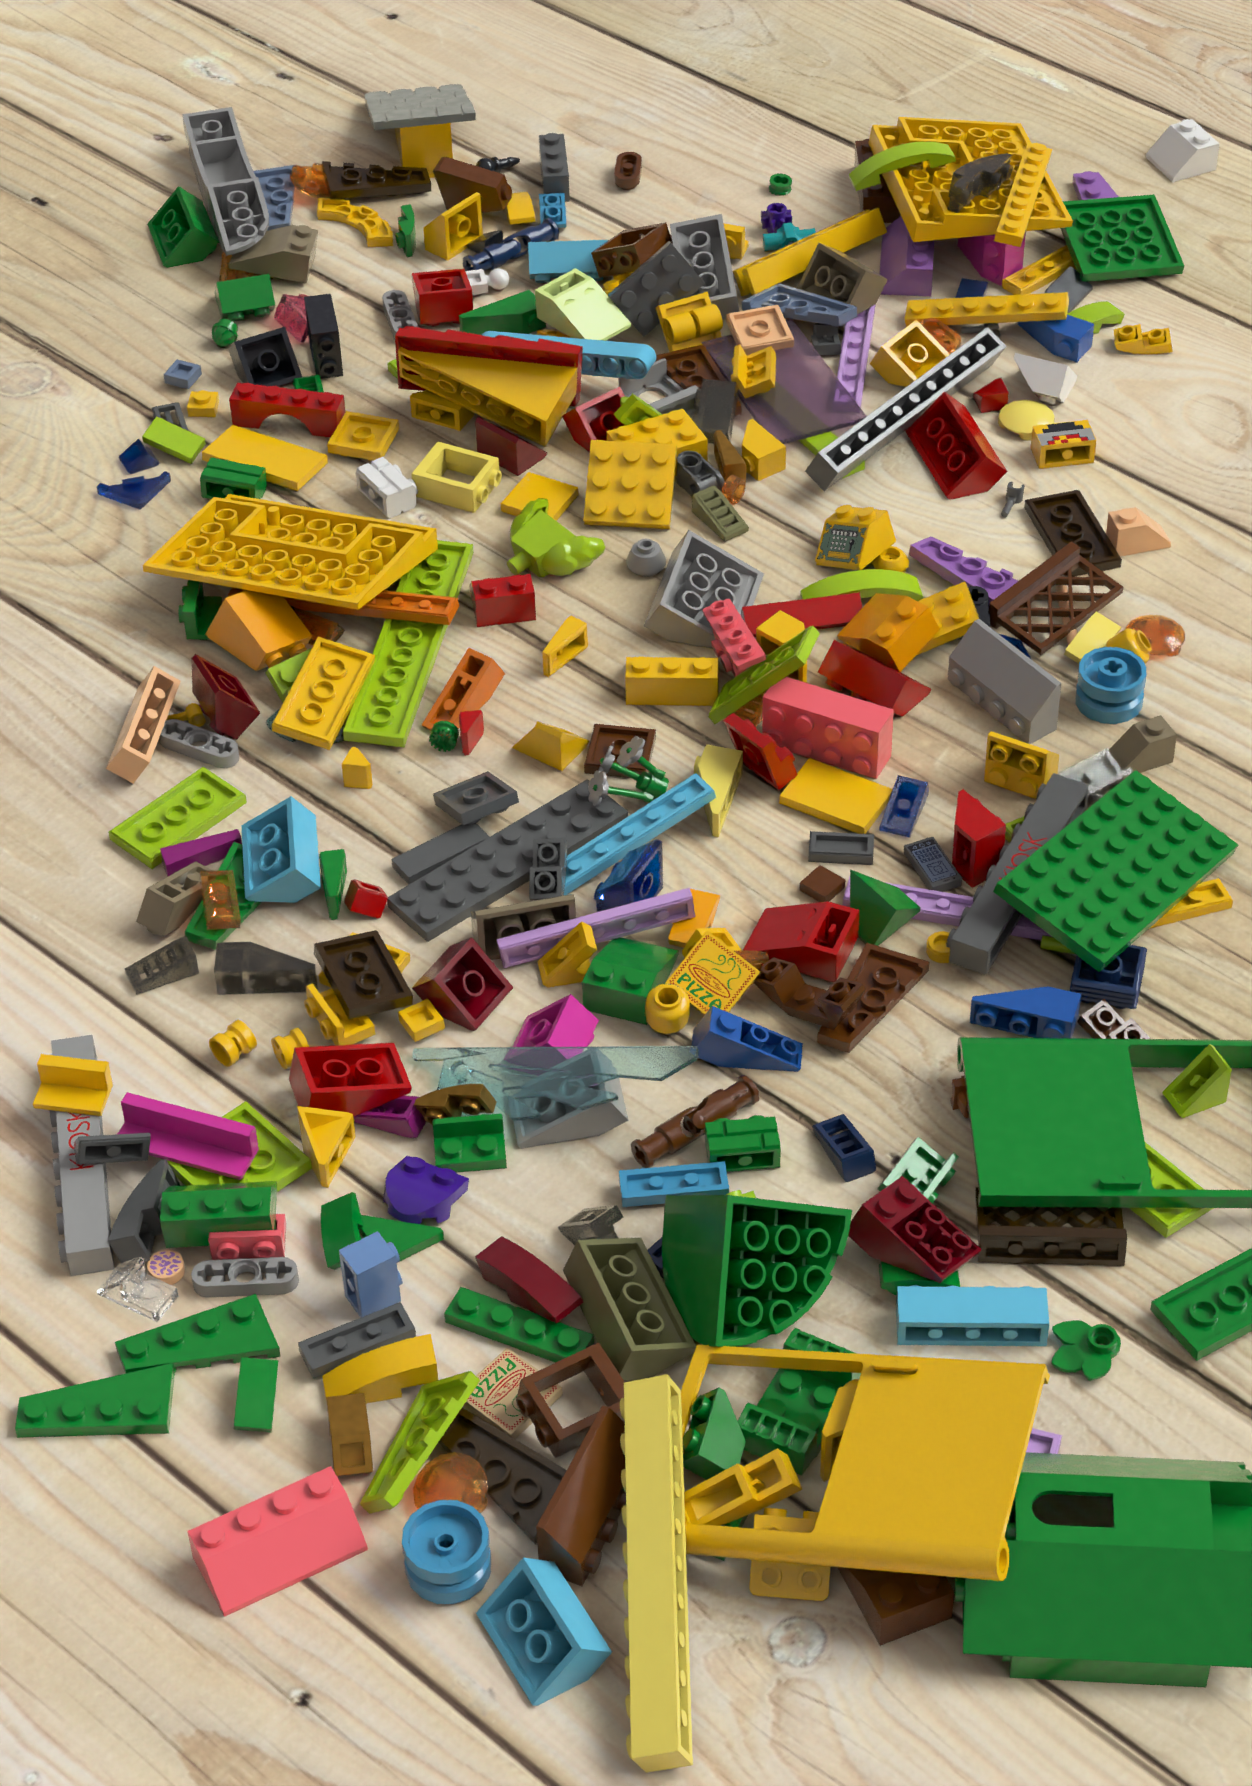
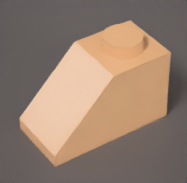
[1106,507,1171,557]

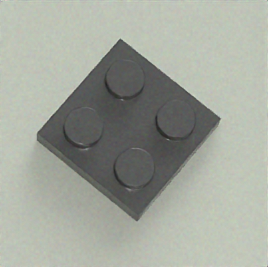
[433,771,519,825]

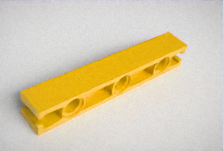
[733,208,887,296]

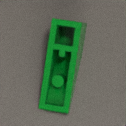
[459,290,546,335]

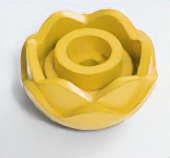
[872,546,909,573]

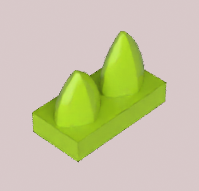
[614,393,663,425]

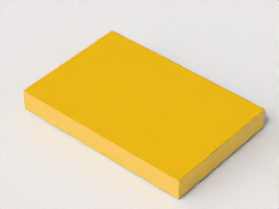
[779,758,894,834]

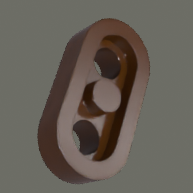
[614,152,642,190]

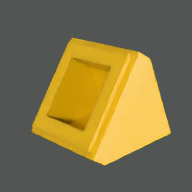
[342,747,373,789]

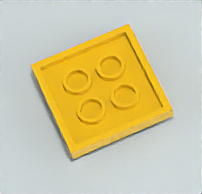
[583,440,677,529]

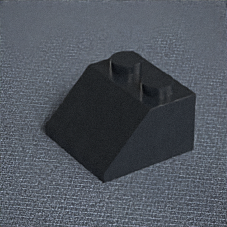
[228,327,302,387]

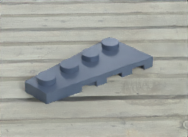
[742,283,857,327]

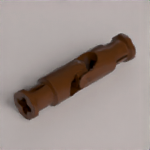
[631,1075,759,1168]

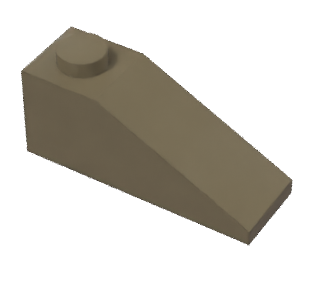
[136,861,217,937]

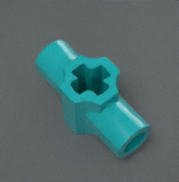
[763,223,816,251]

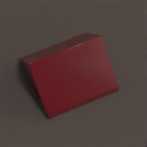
[475,417,548,476]

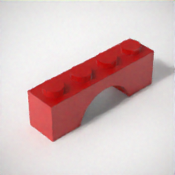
[229,382,346,438]

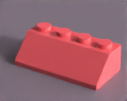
[187,1466,368,1617]

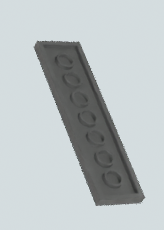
[387,779,629,942]

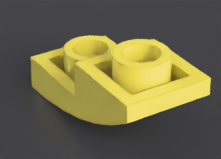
[1064,611,1121,664]

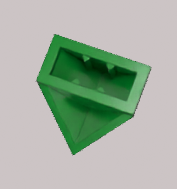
[850,869,921,946]

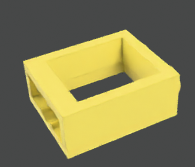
[412,442,502,513]

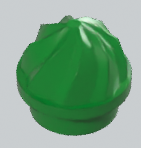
[212,319,238,347]

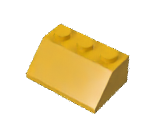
[625,657,719,706]

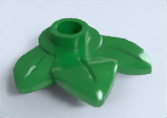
[1051,1320,1121,1381]

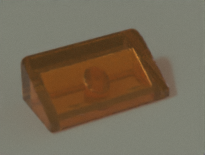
[290,605,345,646]

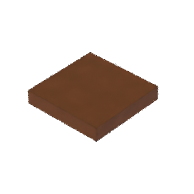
[584,724,656,778]

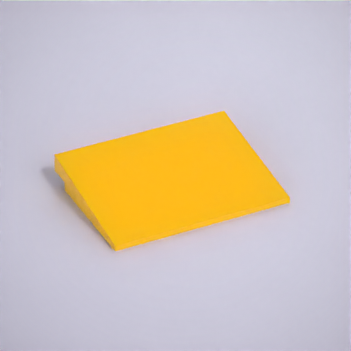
[868,117,1073,242]
[143,494,438,610]

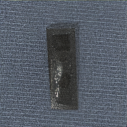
[214,942,318,995]

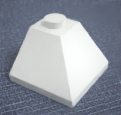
[1014,353,1077,405]

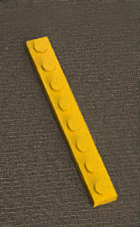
[994,143,1052,247]

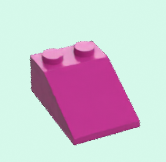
[957,232,1026,287]

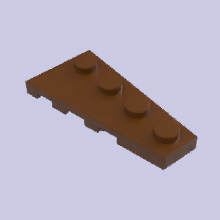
[817,943,930,1053]

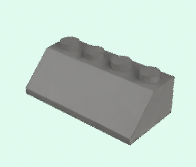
[670,214,739,320]
[948,619,1061,744]

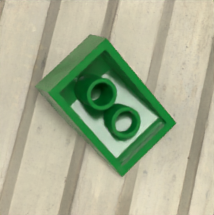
[582,937,679,1025]

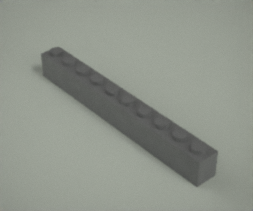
[805,327,1006,492]

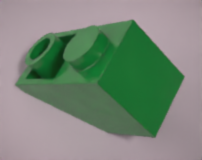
[682,1387,746,1480]

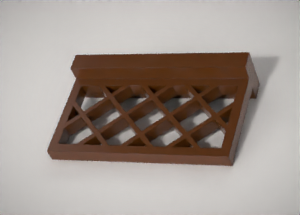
[988,541,1124,655]

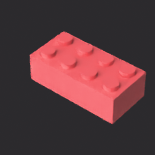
[762,677,894,779]

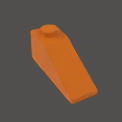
[422,648,505,738]

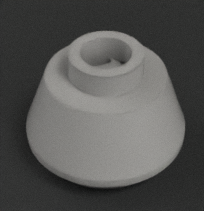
[626,539,666,577]

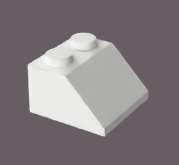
[1146,119,1219,182]

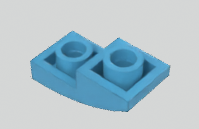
[539,193,567,228]

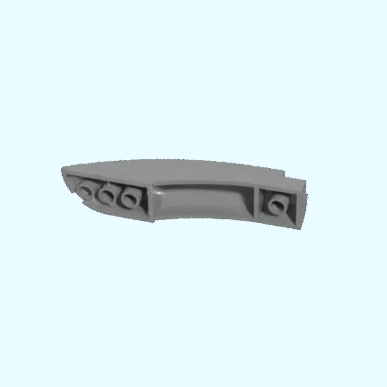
[182,107,269,255]

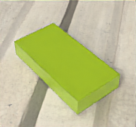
[142,416,206,464]

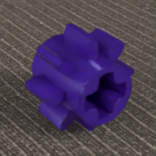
[761,203,793,233]

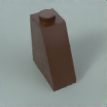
[433,157,512,213]

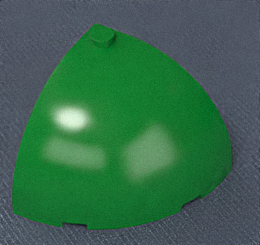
[662,1195,852,1347]

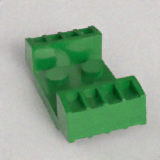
[738,1328,861,1476]

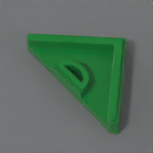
[359,1215,444,1261]

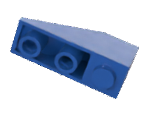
[970,986,1081,1038]
[690,1006,803,1072]

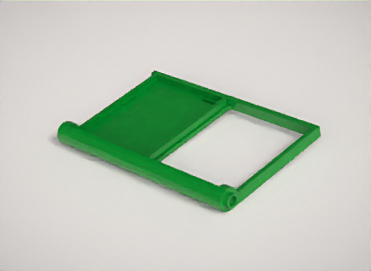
[957,1037,1252,1208]

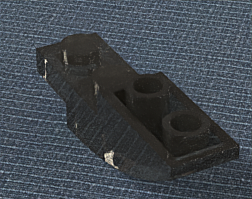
[948,153,1013,213]

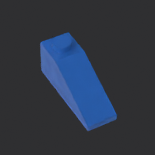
[1017,315,1094,363]

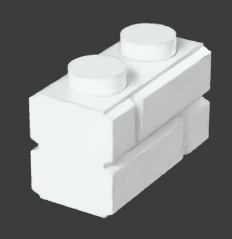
[356,457,418,519]

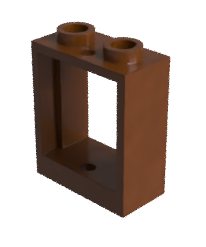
[591,222,673,278]
[516,1342,625,1458]

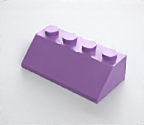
[880,216,934,297]

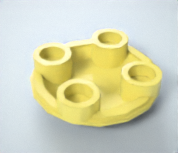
[998,400,1055,441]

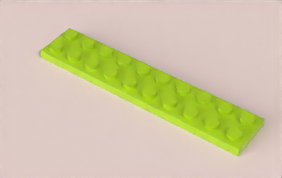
[343,540,474,748]

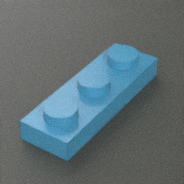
[619,1161,729,1207]

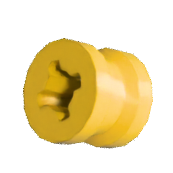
[271,1027,309,1069]

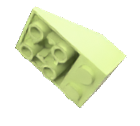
[535,269,631,341]

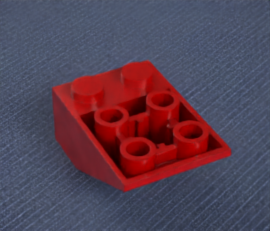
[741,901,859,982]

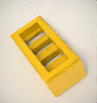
[542,616,588,677]

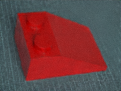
[289,1043,412,1117]

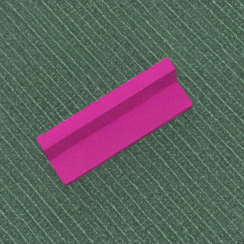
[117,1092,259,1180]

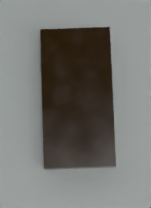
[1024,490,1122,577]

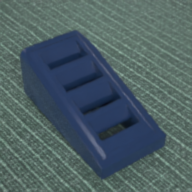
[812,1114,876,1182]

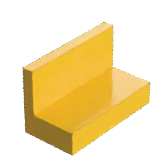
[33,1054,113,1116]

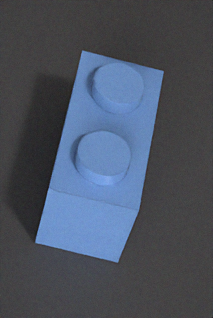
[339,1231,403,1318]

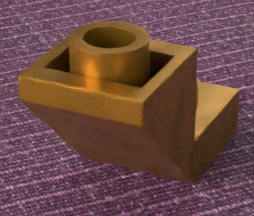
[326,1393,373,1476]

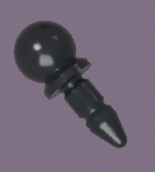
[476,157,520,173]

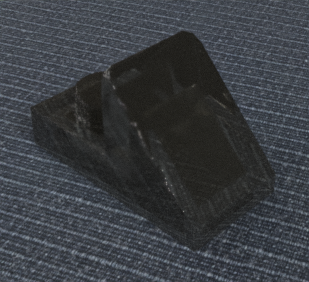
[558,1205,624,1245]

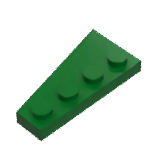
[184,842,262,950]
[15,1363,175,1438]

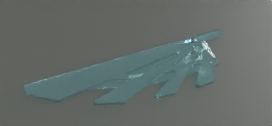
[412,1046,699,1121]

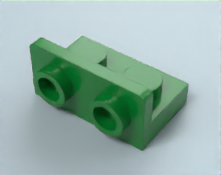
[432,1114,507,1173]

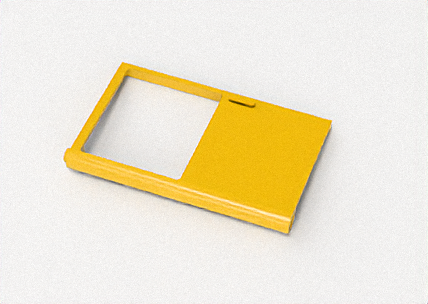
[681,1345,1050,1581]

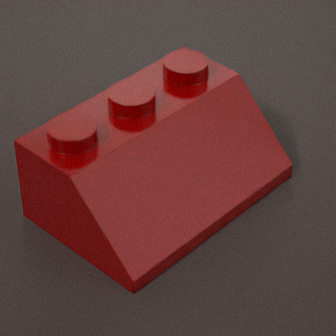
[817,640,932,717]

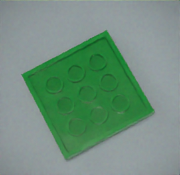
[1060,194,1184,282]

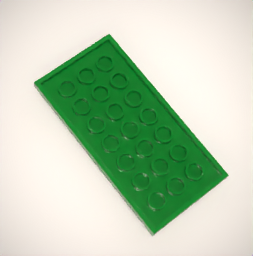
[993,770,1238,972]

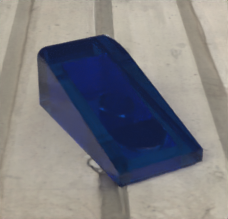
[879,775,929,838]

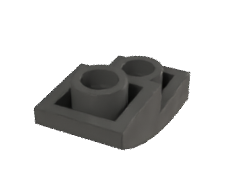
[529,838,567,901]

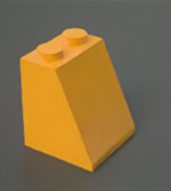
[206,590,312,671]

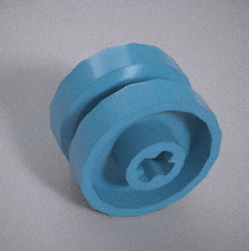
[1075,647,1147,724]
[402,1500,491,1604]

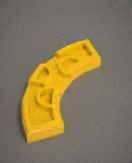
[317,198,393,247]

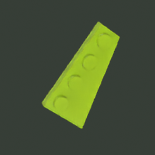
[359,1371,480,1514]

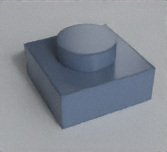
[163,359,202,389]

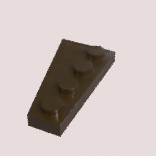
[322,161,431,199]
[439,1407,567,1545]

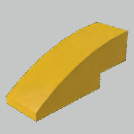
[322,1334,438,1404]
[684,1448,803,1526]

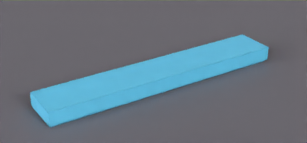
[564,773,716,895]

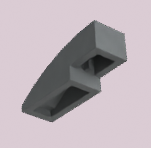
[108,1159,180,1267]

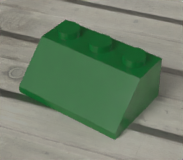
[147,186,219,268]
[160,1181,277,1248]

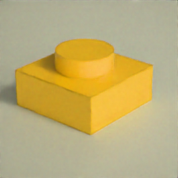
[187,390,219,417]
[398,999,445,1042]

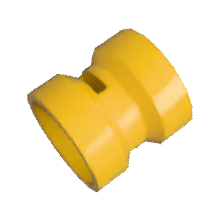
[209,1020,257,1067]

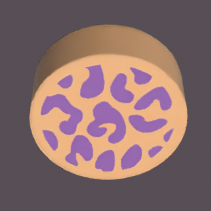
[147,1249,185,1286]

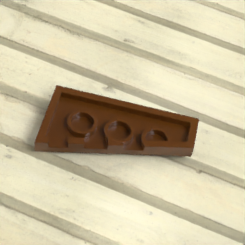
[655,344,742,421]

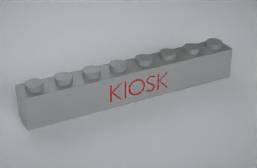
[49,1035,114,1276]

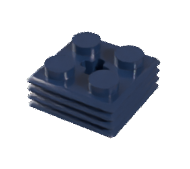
[1070,945,1147,1009]

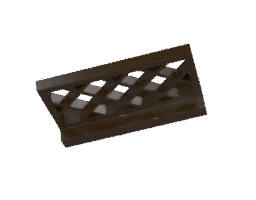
[975,1187,1127,1266]

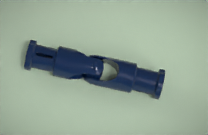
[462,218,559,271]

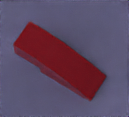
[475,1236,583,1323]

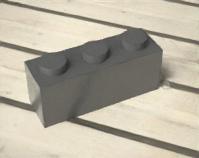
[539,133,570,202]

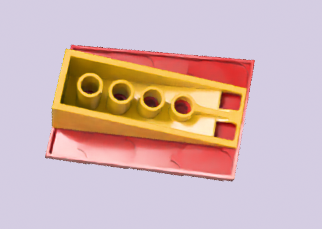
[395,326,583,447]

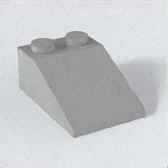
[508,1047,629,1149]

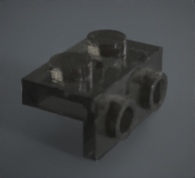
[1058,748,1134,807]

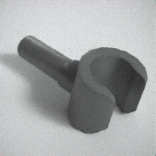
[961,323,1000,338]
[1001,482,1025,517]

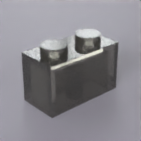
[692,379,738,444]

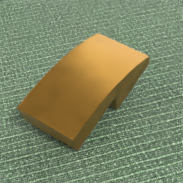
[414,1084,497,1125]

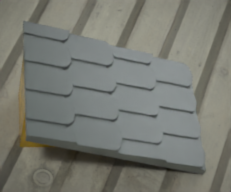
[364,84,476,178]

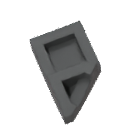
[811,323,841,356]

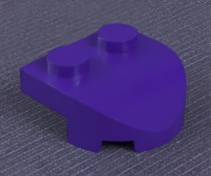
[383,1156,469,1224]

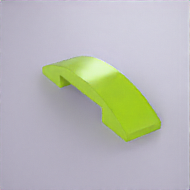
[849,142,956,191]
[800,569,923,601]

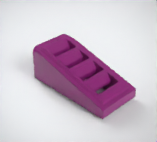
[353,1096,427,1138]

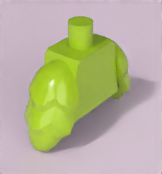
[507,498,605,577]

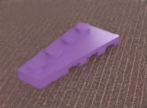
[909,536,1018,608]

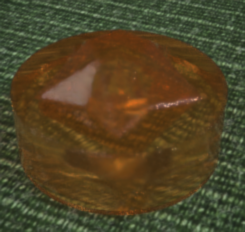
[721,475,746,505]

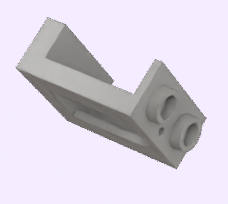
[618,358,702,418]

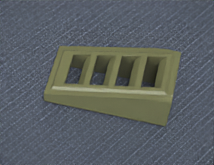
[692,486,749,541]

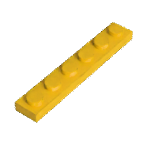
[904,292,1069,327]

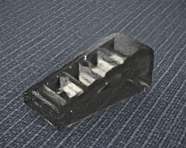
[125,936,199,995]

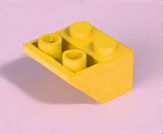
[984,731,1059,799]

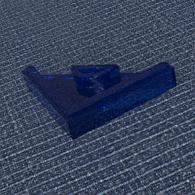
[97,471,171,510]

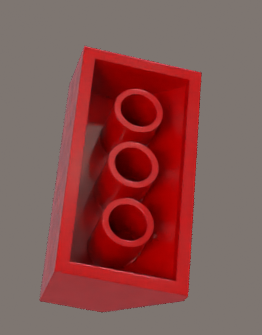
[905,392,1008,500]

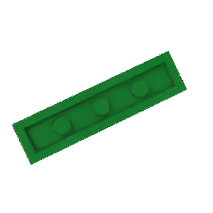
[444,1287,594,1363]

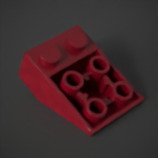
[848,1176,982,1283]

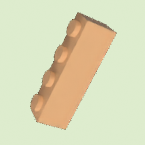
[106,666,181,784]

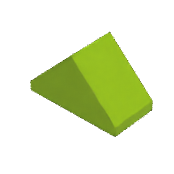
[1162,1044,1232,1118]

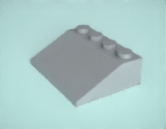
[644,530,764,649]

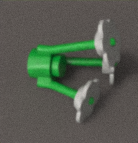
[588,736,669,806]

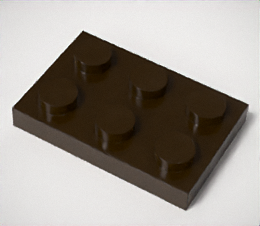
[314,930,413,1019]

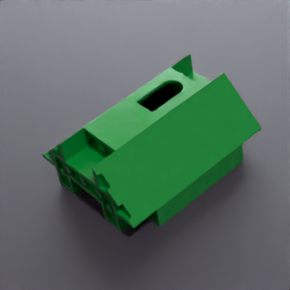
[955,1452,1252,1688]

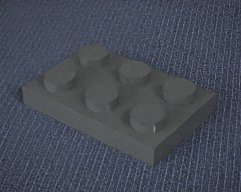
[608,241,705,337]

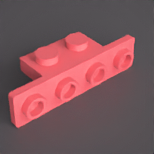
[702,599,766,677]

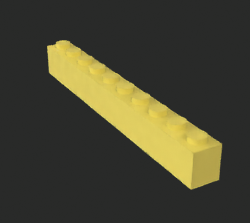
[620,1374,693,1773]

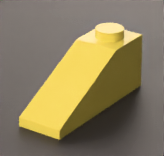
[694,744,743,837]

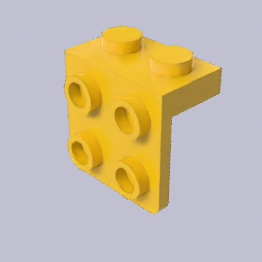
[749,1508,831,1601]

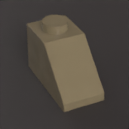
[1103,715,1177,780]

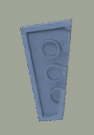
[254,165,297,231]

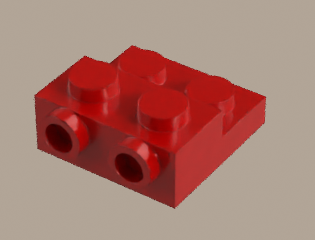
[723,713,798,790]

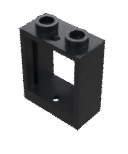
[304,294,343,379]

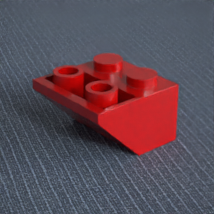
[952,789,1006,888]

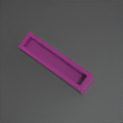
[160,829,242,877]

